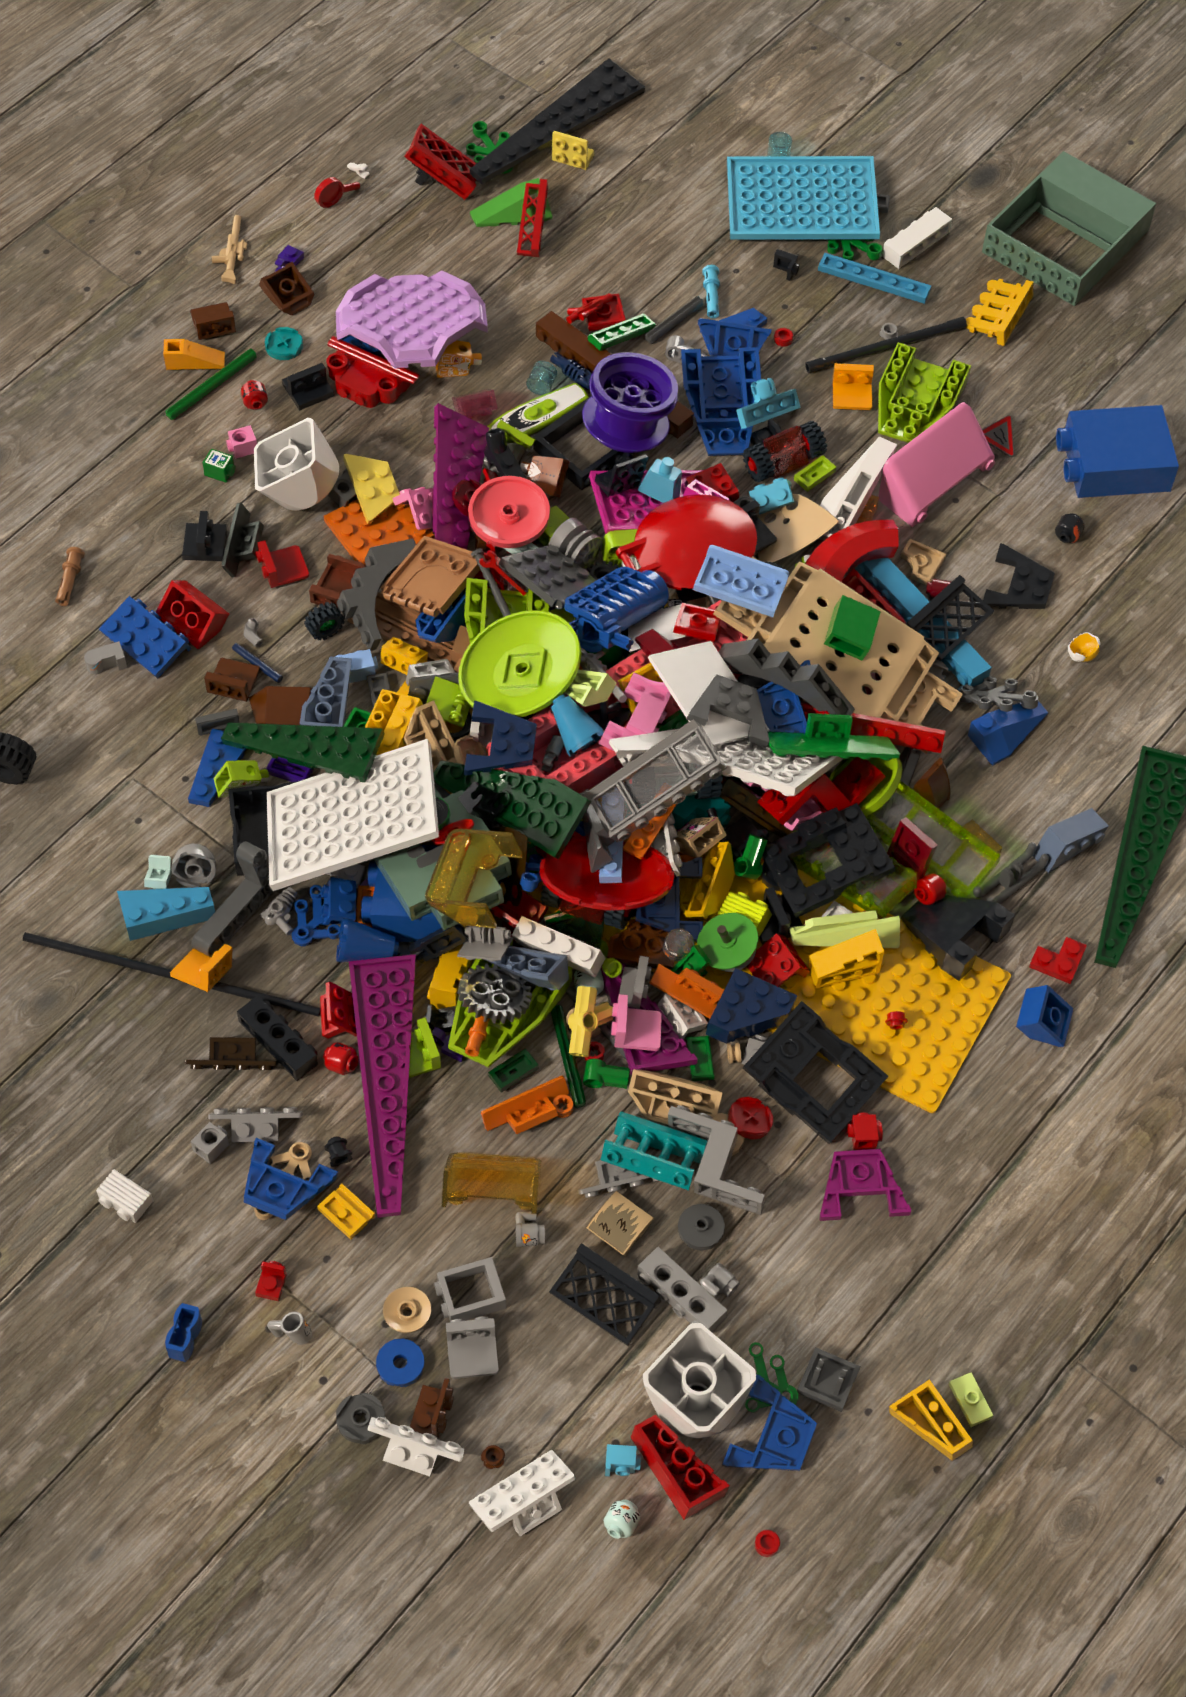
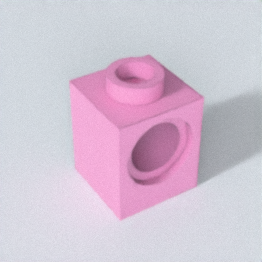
[226,425,257,459]

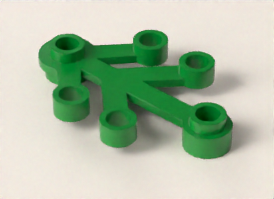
[466,121,513,174]
[827,239,882,261]
[745,1342,799,1413]

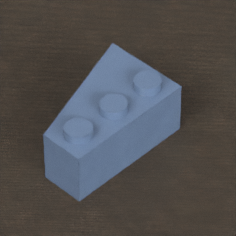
[1032,808,1109,873]

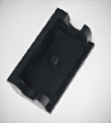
[458,782,505,823]

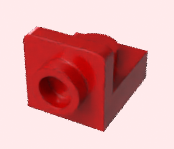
[255,1261,287,1301]

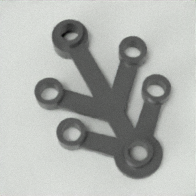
[957,677,1038,712]

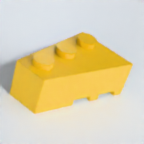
[808,929,884,989]
[889,1379,973,1461]

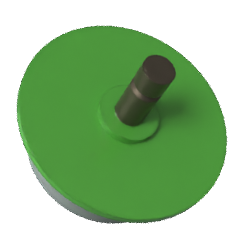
[697,913,758,972]

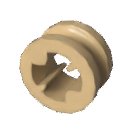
[727,1042,741,1064]

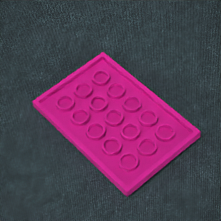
[589,470,703,534]

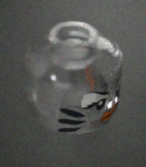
[663,928,694,961]

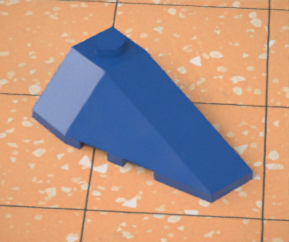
[968,701,1048,766]

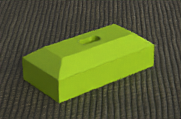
[794,455,836,492]

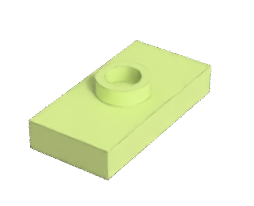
[949,1373,993,1427]

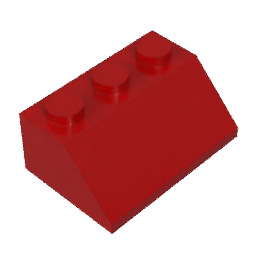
[156,580,230,649]

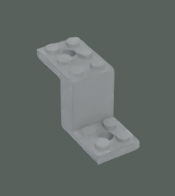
[668,1105,765,1215]

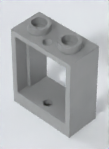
[434,1257,506,1322]

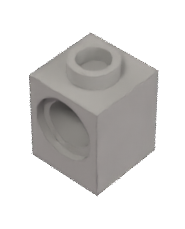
[191,1122,229,1164]

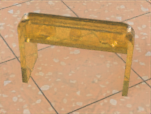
[425,829,522,928]
[442,1152,542,1214]

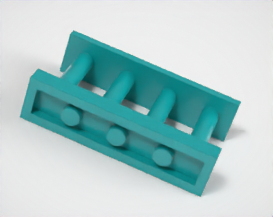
[600,1111,708,1191]

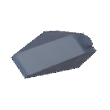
[300,657,352,727]
[484,946,569,990]

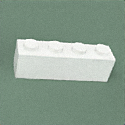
[883,207,952,269]
[512,916,605,978]

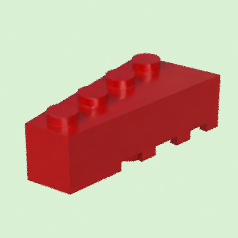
[630,1415,730,1520]

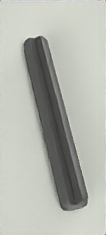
[645,296,703,344]

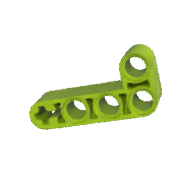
[601,529,637,568]

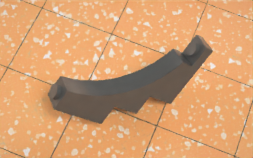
[719,639,855,715]

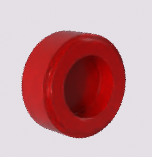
[774,328,793,347]
[755,1530,780,1557]

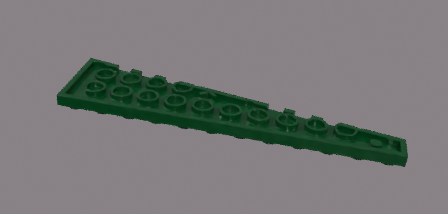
[1094,746,1186,968]

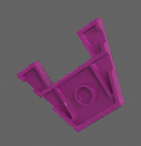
[819,1149,911,1221]

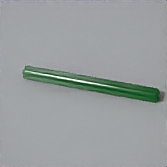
[165,348,257,420]

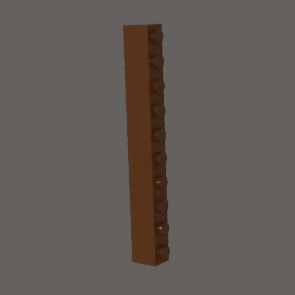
[536,311,694,439]

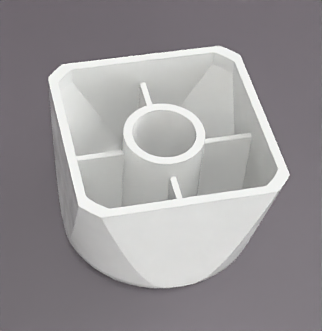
[254,418,339,511]
[643,1323,756,1438]

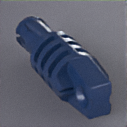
[550,352,592,390]

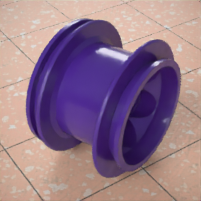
[582,352,678,453]

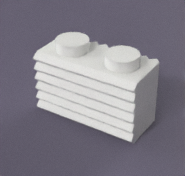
[96,1169,153,1223]

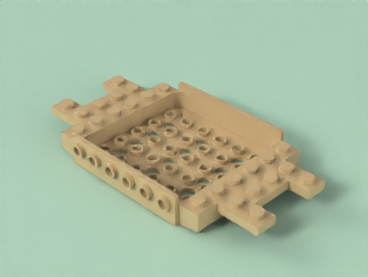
[713,556,963,754]

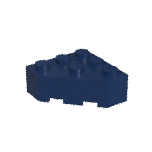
[706,968,797,1044]

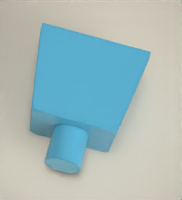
[638,457,682,503]

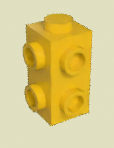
[380,637,428,675]

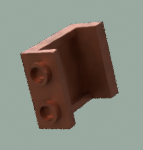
[309,554,366,608]

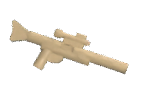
[211,215,247,284]

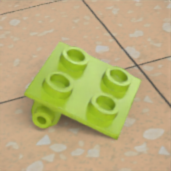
[426,676,470,727]

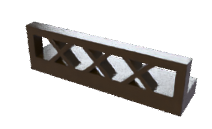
[720,776,797,838]

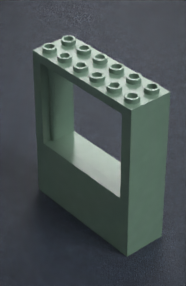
[982,151,1156,306]

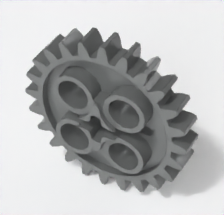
[457,964,532,1024]

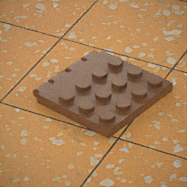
[380,536,487,617]

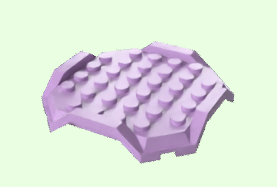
[336,271,488,368]

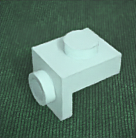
[144,855,172,889]

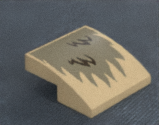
[586,1191,654,1256]

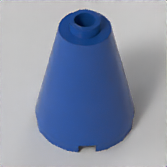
[336,918,399,963]

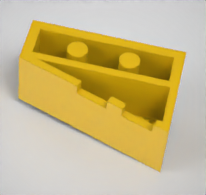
[427,944,473,1009]

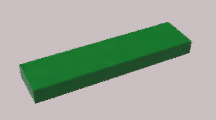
[587,313,656,351]

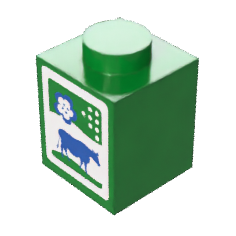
[202,449,236,483]

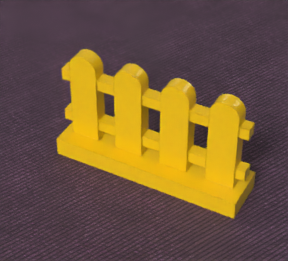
[966,279,1033,346]

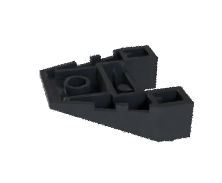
[901,895,1015,981]

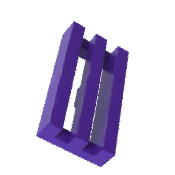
[266,757,314,782]

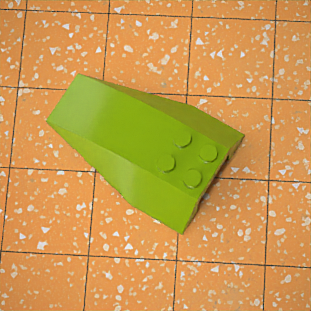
[464,578,549,673]

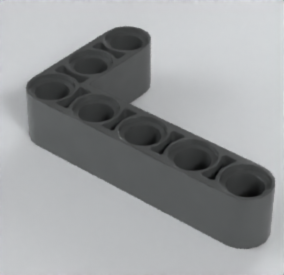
[191,841,273,957]

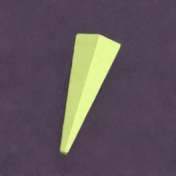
[564,670,617,707]

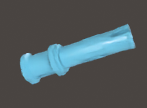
[702,265,720,318]

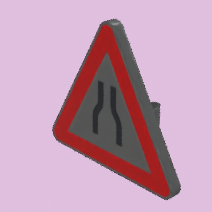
[982,415,1014,457]

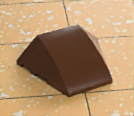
[249,686,312,725]

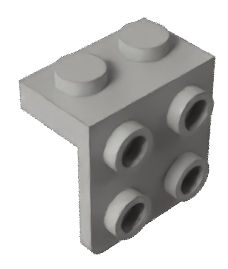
[446,1316,499,1379]

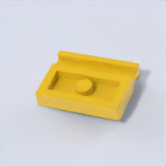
[317,1184,375,1240]

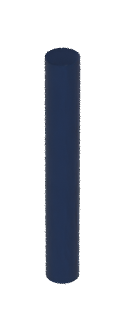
[232,643,283,683]

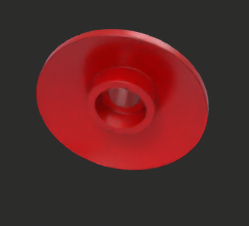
[432,819,474,845]

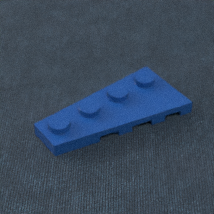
[188,729,246,807]

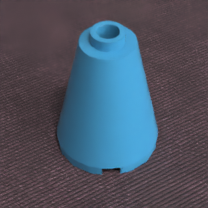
[551,695,604,757]

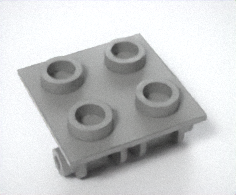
[457,925,513,962]

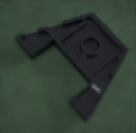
[983,543,1055,609]

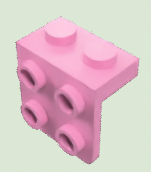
[393,487,433,530]
[611,994,661,1051]

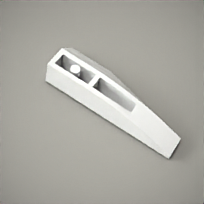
[818,437,897,541]

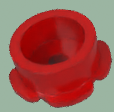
[885,1011,908,1030]

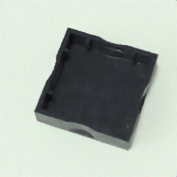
[228,781,299,876]

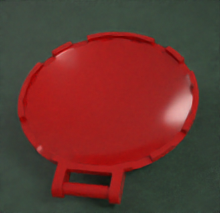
[616,494,757,591]
[535,831,674,911]

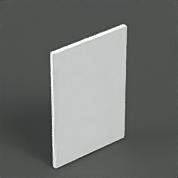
[648,641,769,746]

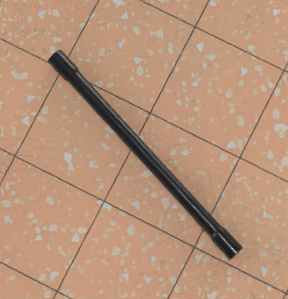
[805,317,967,373]

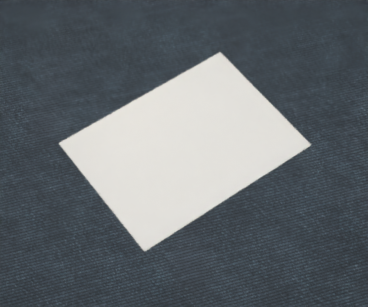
[628,604,685,652]

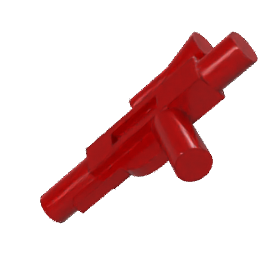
[566,293,613,324]

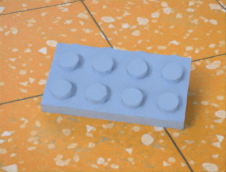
[693,545,789,617]

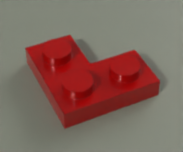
[1029,937,1087,984]

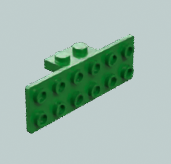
[768,713,900,760]

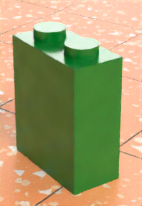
[824,595,881,661]

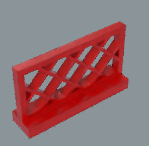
[404,124,477,200]

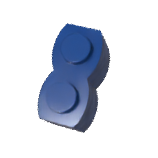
[165,1303,202,1362]

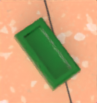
[686,1036,715,1081]

